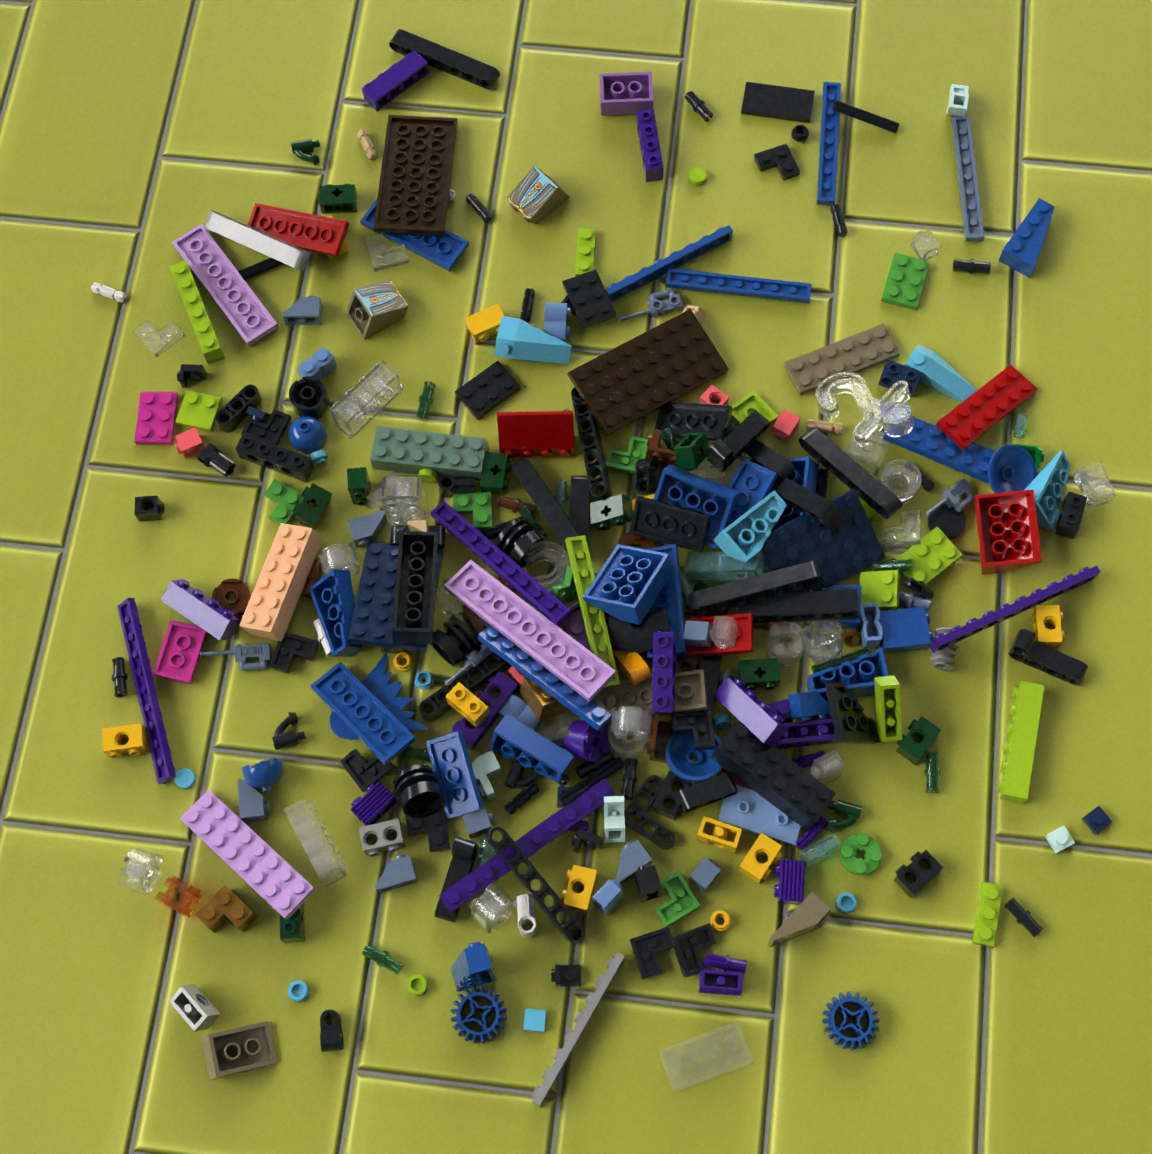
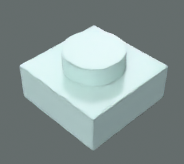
[1045,826,1075,854]

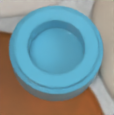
[174,768,196,789]
[836,892,857,914]
[288,980,309,1002]

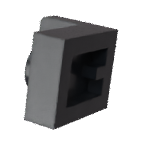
[177,364,207,388]
[571,829,604,853]
[551,964,581,987]

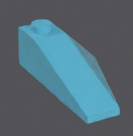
[494,316,572,364]
[905,344,977,403]
[1025,450,1071,530]
[714,490,787,563]

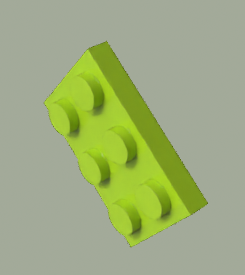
[893,527,963,585]

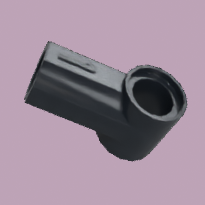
[197,443,236,477]
[438,474,475,497]

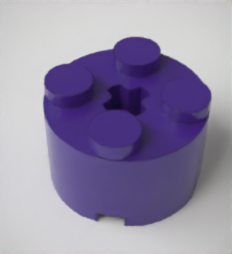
[564,719,610,762]

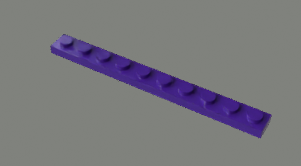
[430,501,572,626]
[929,566,1101,653]
[117,598,176,784]
[439,778,616,913]

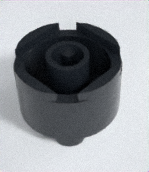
[289,376,329,419]

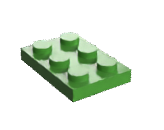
[881,253,930,310]

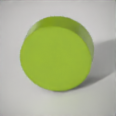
[689,167,706,186]
[418,469,438,483]
[407,974,428,996]

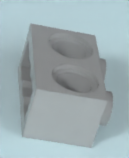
[359,818,405,856]

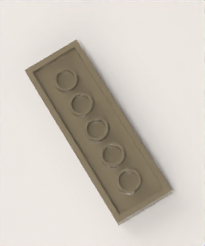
[784,323,900,396]
[592,669,708,722]

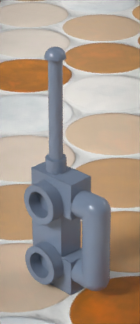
[618,289,683,321]
[926,478,974,516]
[200,643,271,671]
[445,643,493,686]

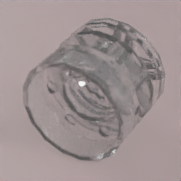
[878,459,922,506]

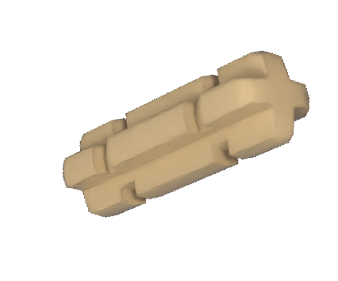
[357,129,377,160]
[806,419,843,434]

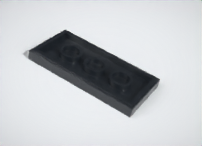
[741,82,815,123]
[655,402,733,441]
[630,496,711,553]

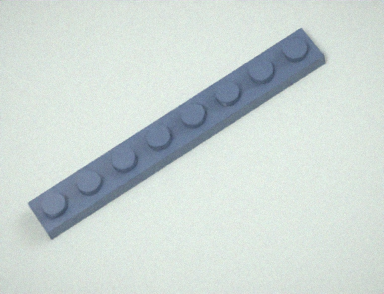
[951,116,984,242]

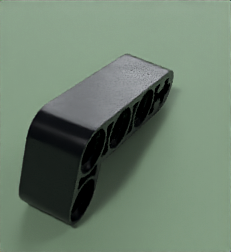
[707,410,771,473]
[775,478,845,535]
[1008,629,1088,685]
[435,837,478,923]

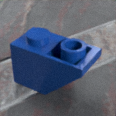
[788,691,830,722]

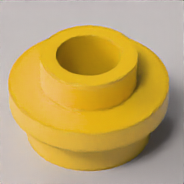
[393,652,413,672]
[710,910,731,931]

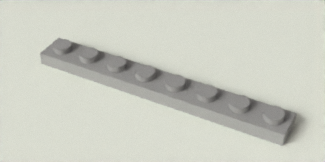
[531,952,625,1108]

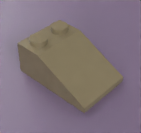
[768,892,831,947]
[202,1021,277,1081]

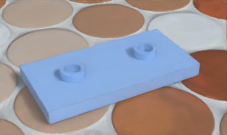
[717,784,800,846]

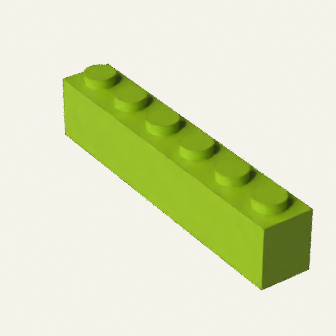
[170,260,225,364]
[997,681,1045,804]

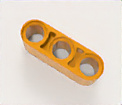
[612,649,652,686]

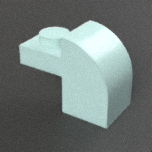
[946,84,969,117]
[472,751,502,800]
[604,796,625,843]

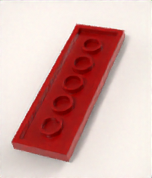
[248,203,349,257]
[936,365,1038,450]
[637,613,753,660]

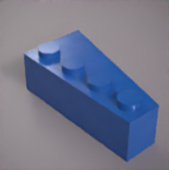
[806,648,889,701]
[488,714,574,783]

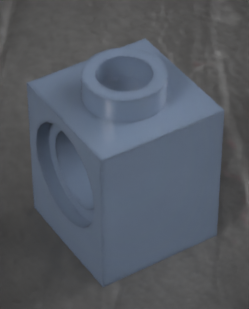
[683,621,715,647]
[462,808,495,839]
[689,857,721,893]

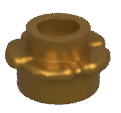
[842,628,861,647]

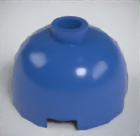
[289,416,327,454]
[241,758,283,792]

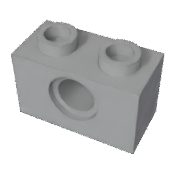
[169,984,220,1031]

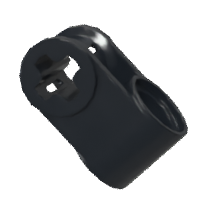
[635,459,660,495]
[320,1010,344,1052]

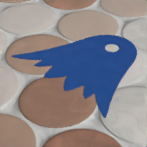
[330,653,429,740]

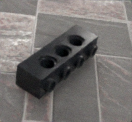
[235,433,314,483]

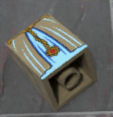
[507,165,570,224]
[346,280,409,340]

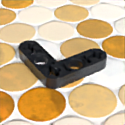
[624,775,675,850]

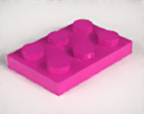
[134,392,179,445]
[153,620,208,684]

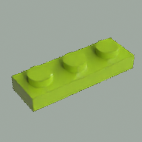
[575,228,596,276]
[972,882,1003,948]

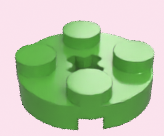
[840,833,882,875]

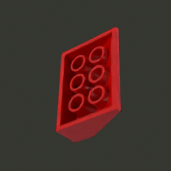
[497,411,575,459]
[975,490,1042,575]

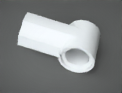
[516,894,537,938]

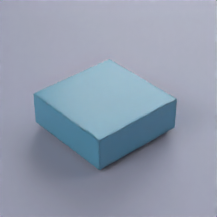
[523,1008,546,1032]

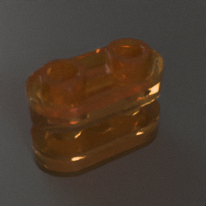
[155,876,202,918]

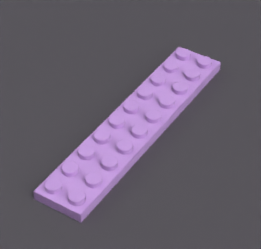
[444,560,616,702]

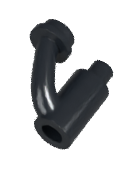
[272,712,306,750]
[504,760,544,790]

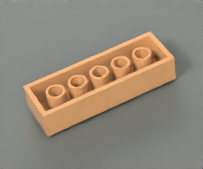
[239,523,323,641]

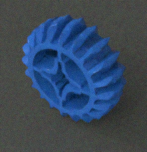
[451,986,507,1044]
[822,991,880,1050]

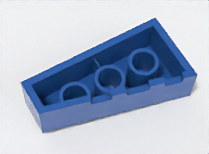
[999,198,1055,278]
[309,569,362,657]
[451,942,497,992]

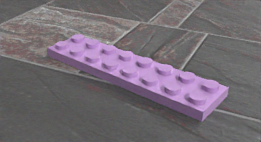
[172,224,278,346]
[180,790,316,920]

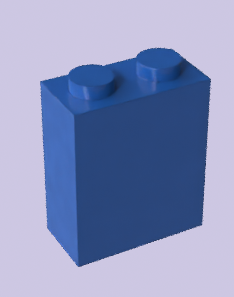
[879,607,933,654]

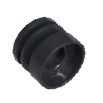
[495,517,545,568]
[431,615,480,668]
[393,764,444,818]

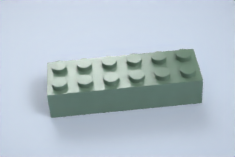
[370,426,489,481]

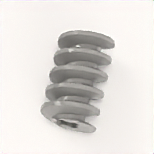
[929,627,958,671]

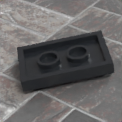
[562,269,616,329]
[455,361,521,420]

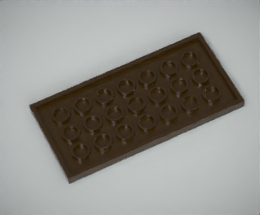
[373,115,458,236]
[567,309,729,436]

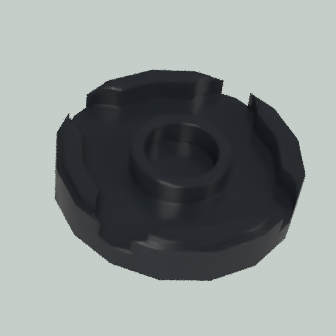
[927,503,966,540]

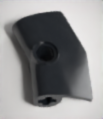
[607,607,671,653]

